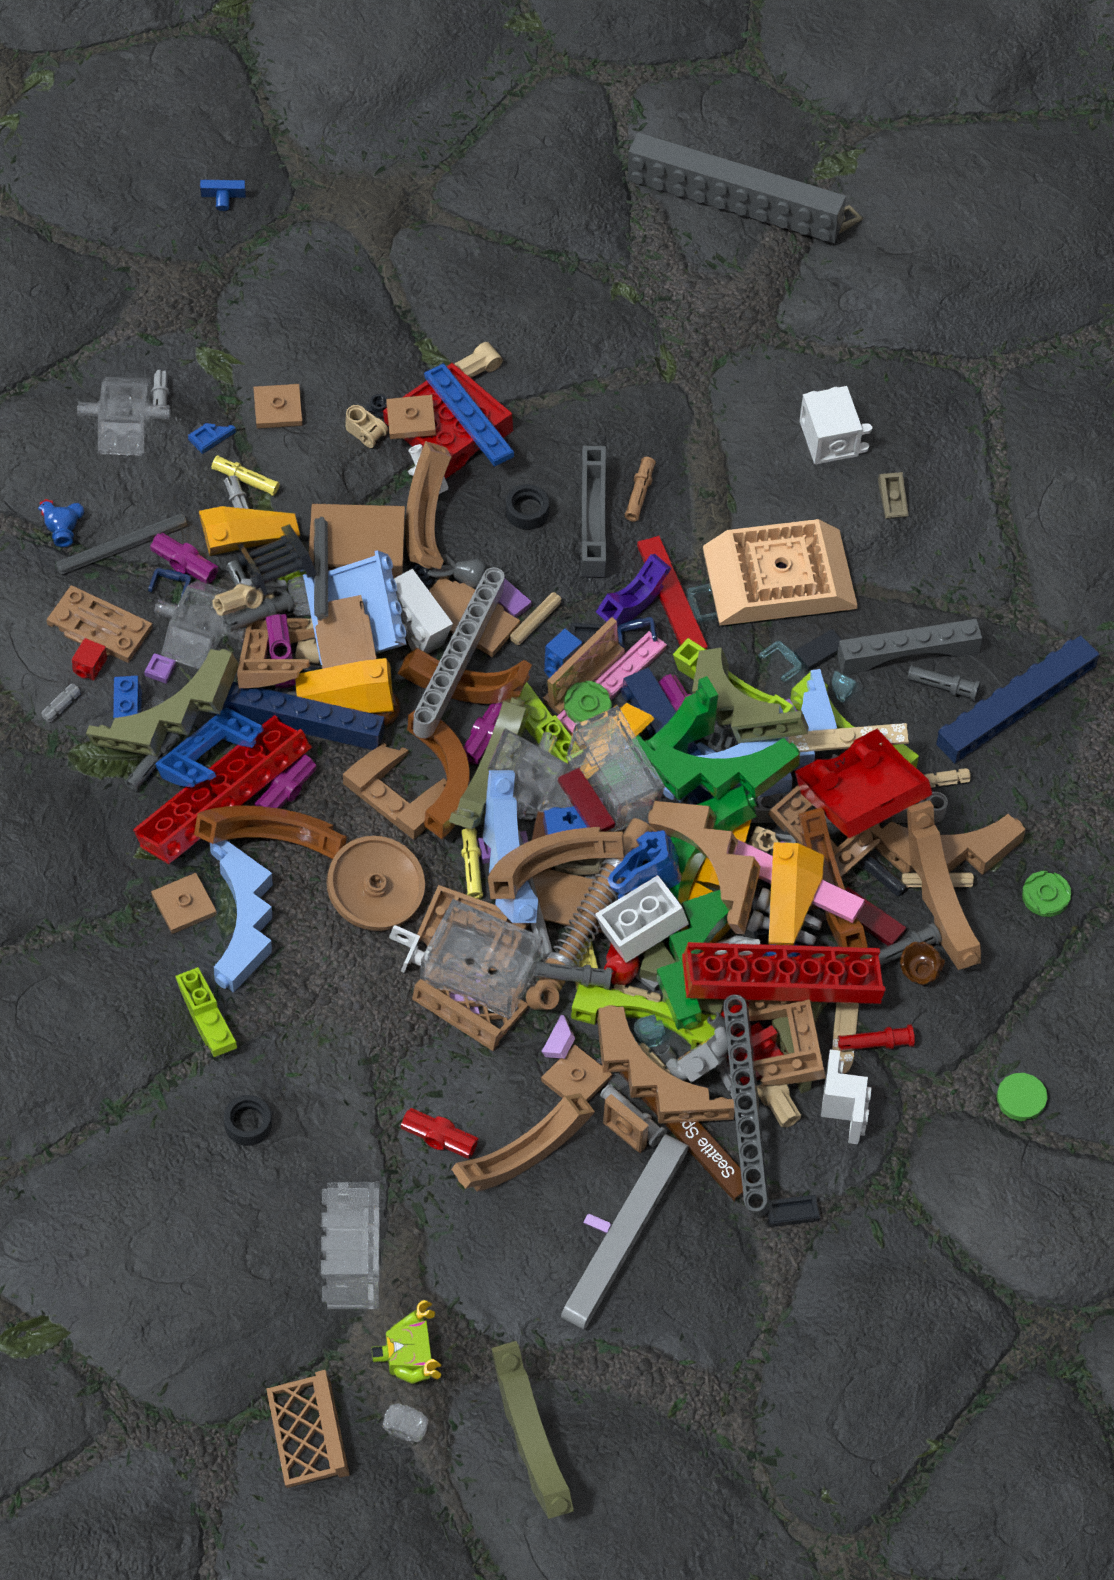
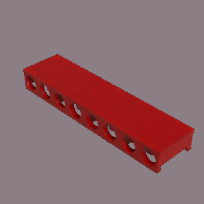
[133,715,312,864]
[682,942,885,1004]

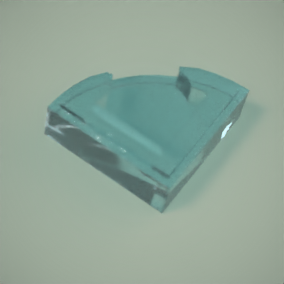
[832,671,856,703]

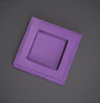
[145,653,176,684]

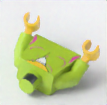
[371,1300,442,1384]

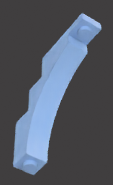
[728,669,837,797]
[483,770,538,923]
[210,840,273,993]

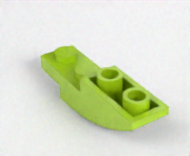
[518,683,583,766]
[175,967,237,1057]

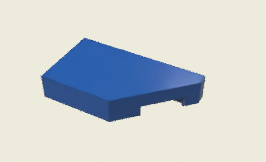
[188,423,236,454]

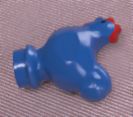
[38,499,84,547]

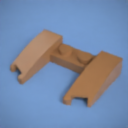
[237,618,315,689]
[343,743,447,840]
[768,785,880,878]
[417,885,530,976]
[745,999,826,1085]

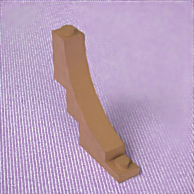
[907,800,981,970]
[648,801,761,934]
[870,814,1026,875]
[597,1005,735,1123]

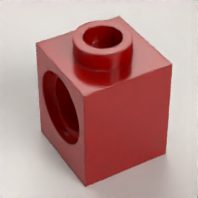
[71,638,107,681]

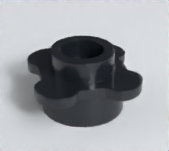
[366,394,388,418]
[411,564,433,587]

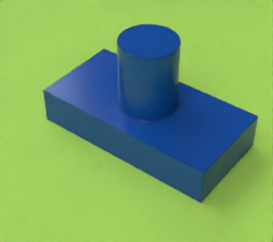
[200,180,246,211]

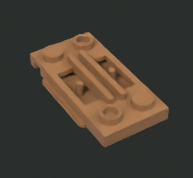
[429,577,520,657]
[47,585,152,663]
[315,595,377,669]
[532,869,618,933]

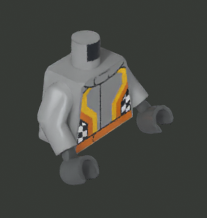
[657,1012,729,1082]

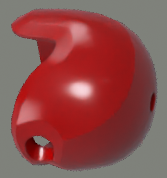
[604,943,639,985]

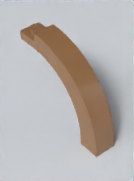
[405,441,451,569]
[488,827,625,899]
[451,1093,595,1192]

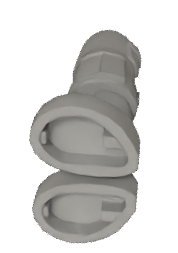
[746,888,822,945]

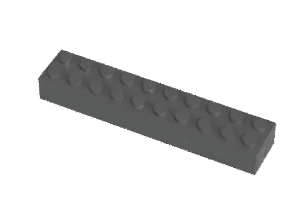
[628,133,846,243]

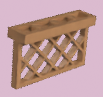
[543,617,625,714]
[412,953,528,1051]
[267,1370,350,1488]

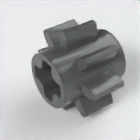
[704,723,736,752]

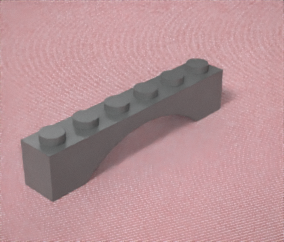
[581,446,606,577]
[837,619,982,675]

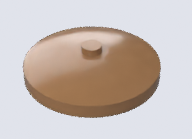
[327,836,425,931]

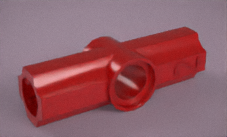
[401,1108,478,1159]

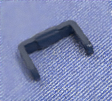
[148,568,191,600]
[617,617,658,649]

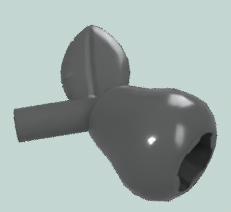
[428,554,487,590]

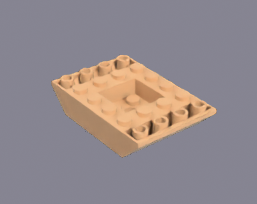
[703,519,858,626]

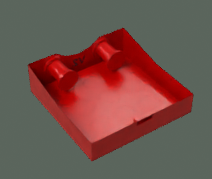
[383,363,513,479]
[795,728,933,839]

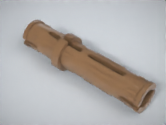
[624,457,656,522]

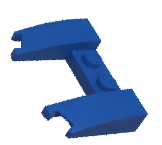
[155,707,264,787]

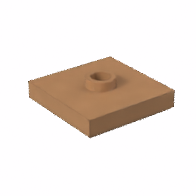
[254,384,302,428]
[386,395,436,439]
[151,873,217,934]
[541,1045,612,1102]
[603,1094,649,1153]

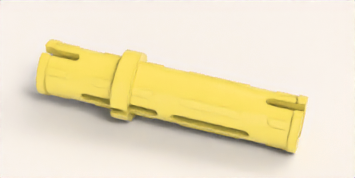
[211,455,279,496]
[461,828,483,899]

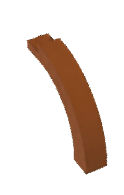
[398,648,532,704]
[407,710,469,839]
[194,806,347,859]
[798,807,868,956]

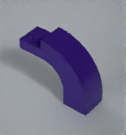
[596,554,671,626]

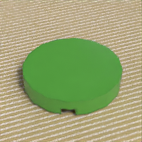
[564,681,611,727]
[1022,871,1071,917]
[996,1073,1047,1121]

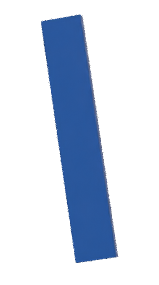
[424,363,514,467]

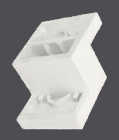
[821,1050,871,1144]

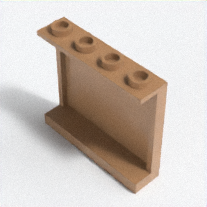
[309,504,405,579]

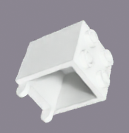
[800,386,872,464]

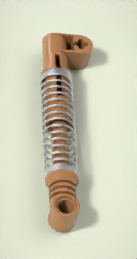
[526,818,657,1010]

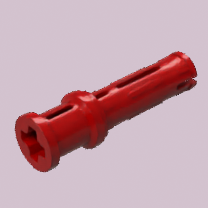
[837,1024,915,1051]

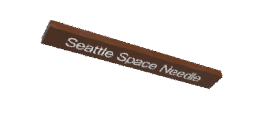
[618,1071,754,1202]

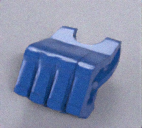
[608,831,682,899]

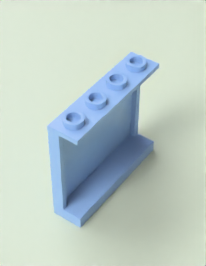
[303,550,406,665]

